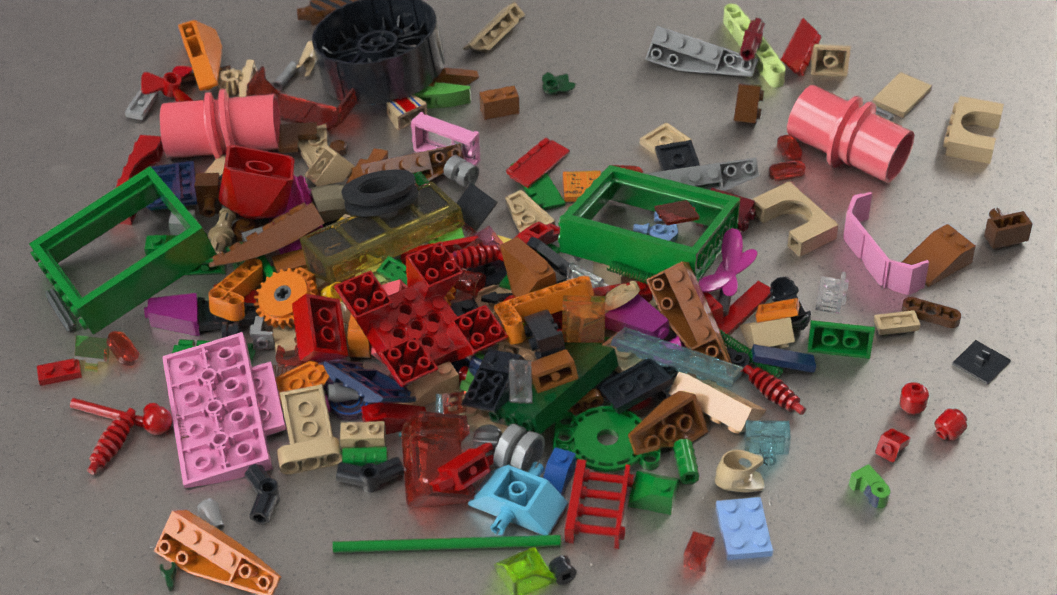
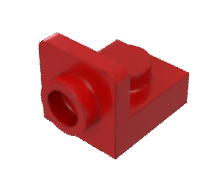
[875,428,911,462]

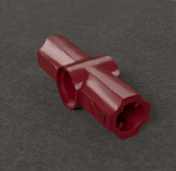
[739,18,765,61]

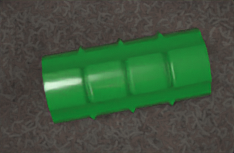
[673,439,700,485]
[342,446,388,466]

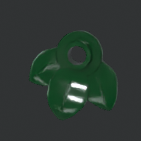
[542,72,576,95]

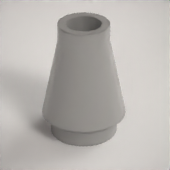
[328,383,359,404]
[197,498,225,531]

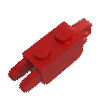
[430,443,494,492]

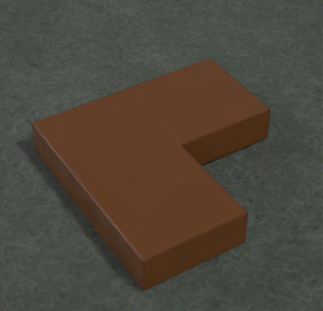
[278,122,318,153]

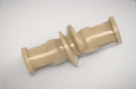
[208,208,236,258]

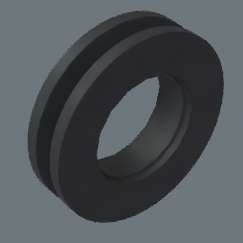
[342,169,418,216]

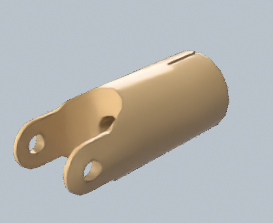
[297,41,317,76]

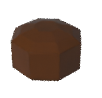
[329,140,348,156]

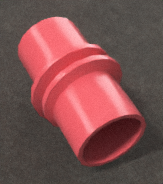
[787,85,915,183]
[160,89,281,159]

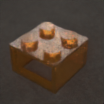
[562,295,605,343]

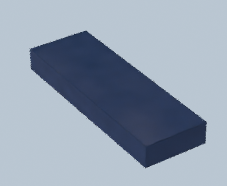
[751,344,816,373]

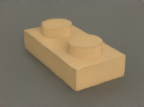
[874,310,920,335]

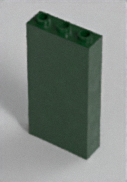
[488,337,619,434]

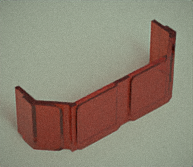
[246,66,357,131]

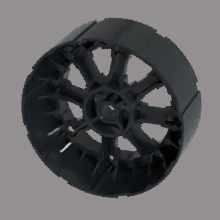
[312,0,445,105]

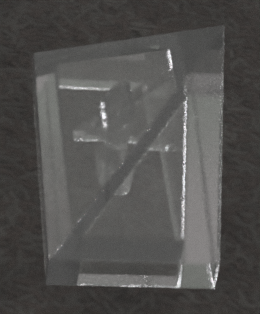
[509,359,532,404]

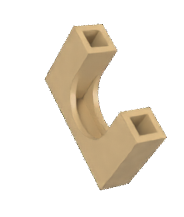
[943,96,1004,164]
[752,182,838,257]

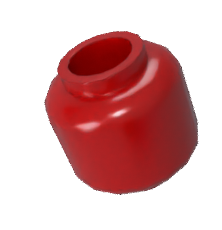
[899,382,929,414]
[934,408,967,441]

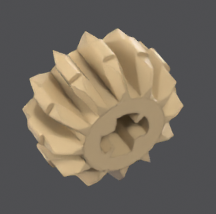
[216,68,243,96]

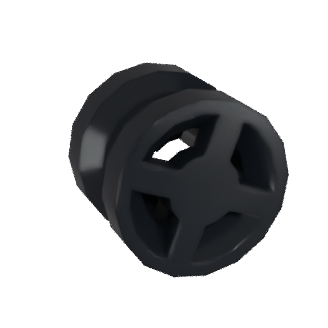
[222,321,241,338]
[548,555,577,585]

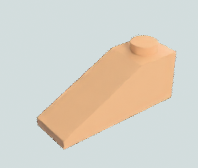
[398,361,460,406]

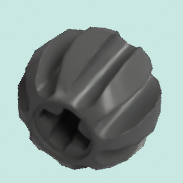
[473,424,502,457]

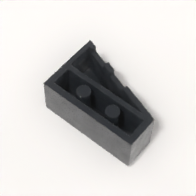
[524,309,566,360]

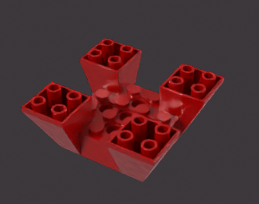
[334,241,509,387]

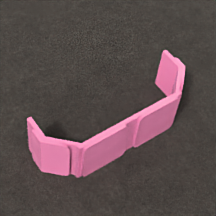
[843,192,929,295]

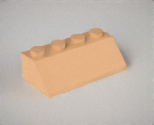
[669,370,766,434]

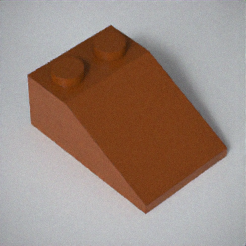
[901,224,976,287]

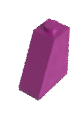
[144,293,200,336]
[604,294,670,344]

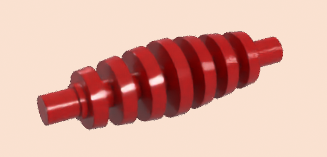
[450,245,501,269]
[743,365,806,415]
[87,408,136,475]

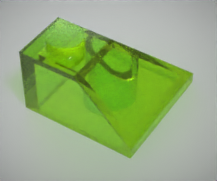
[494,546,556,595]

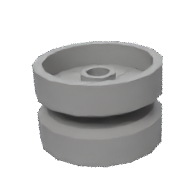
[493,424,545,472]

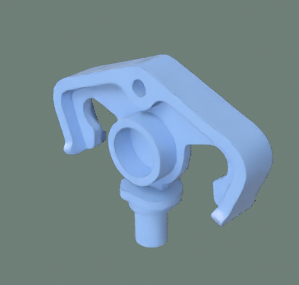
[633,211,678,242]

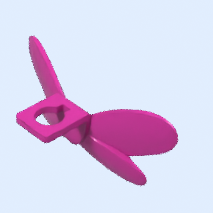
[698,229,757,296]

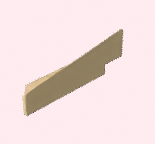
[463,1,525,52]

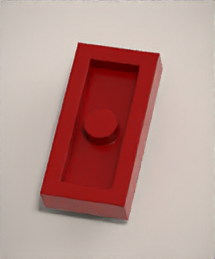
[37,357,82,386]

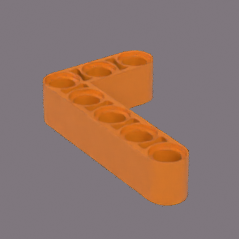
[494,276,594,344]

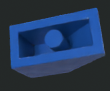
[543,447,576,496]

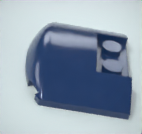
[146,161,198,211]
[323,361,417,403]

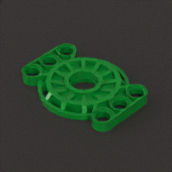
[553,406,661,472]

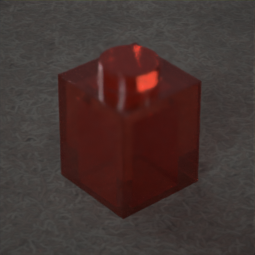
[683,531,715,572]

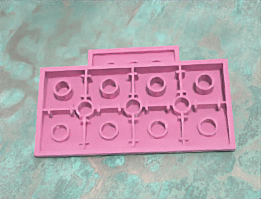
[162,332,287,488]

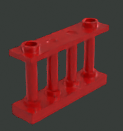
[565,459,634,549]

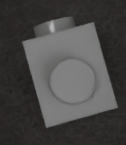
[250,316,275,349]

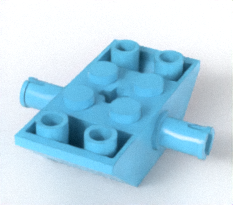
[468,462,568,535]

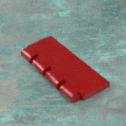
[780,18,822,76]
[506,138,570,188]

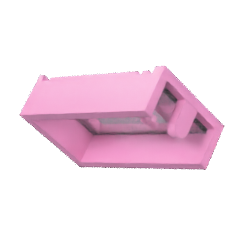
[411,112,480,166]

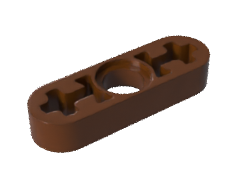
[901,297,961,328]

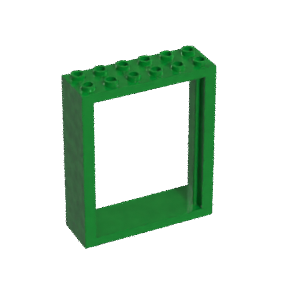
[558,165,740,282]
[29,166,217,335]

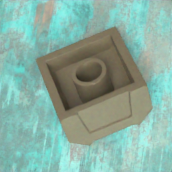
[310,185,352,223]

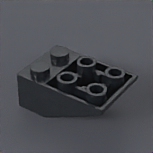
[461,349,529,413]

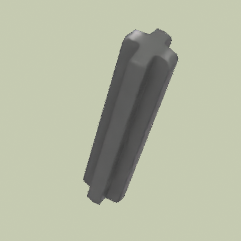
[45,288,77,332]

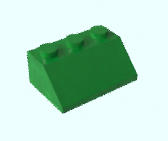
[807,320,875,359]

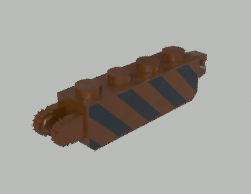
[297,0,356,25]

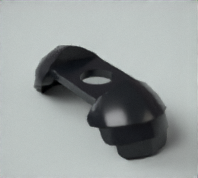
[770,276,811,330]

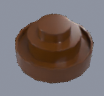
[232,218,260,242]

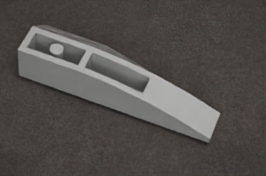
[645,26,758,77]
[646,158,759,212]

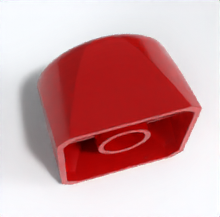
[218,145,294,219]

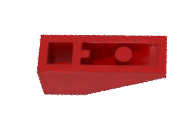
[361,403,431,435]

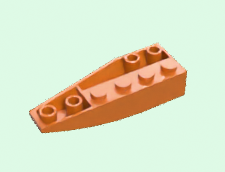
[178,20,223,91]
[154,510,281,595]

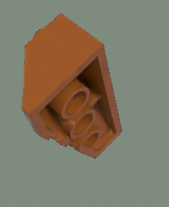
[500,237,557,297]

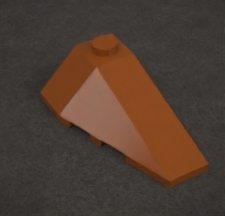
[628,391,708,455]

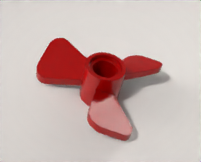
[141,66,193,102]

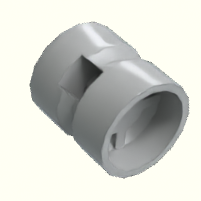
[444,155,480,188]

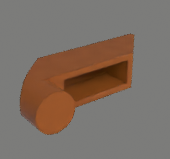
[429,67,479,87]

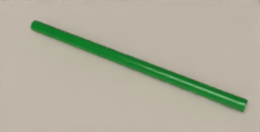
[333,535,561,553]

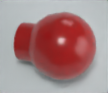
[142,403,172,435]

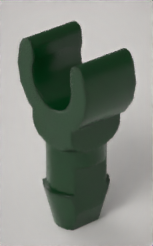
[160,562,177,591]

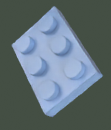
[716,497,773,560]

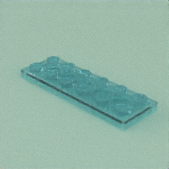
[611,327,743,387]

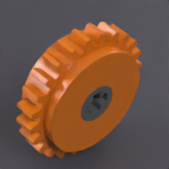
[254,268,318,329]

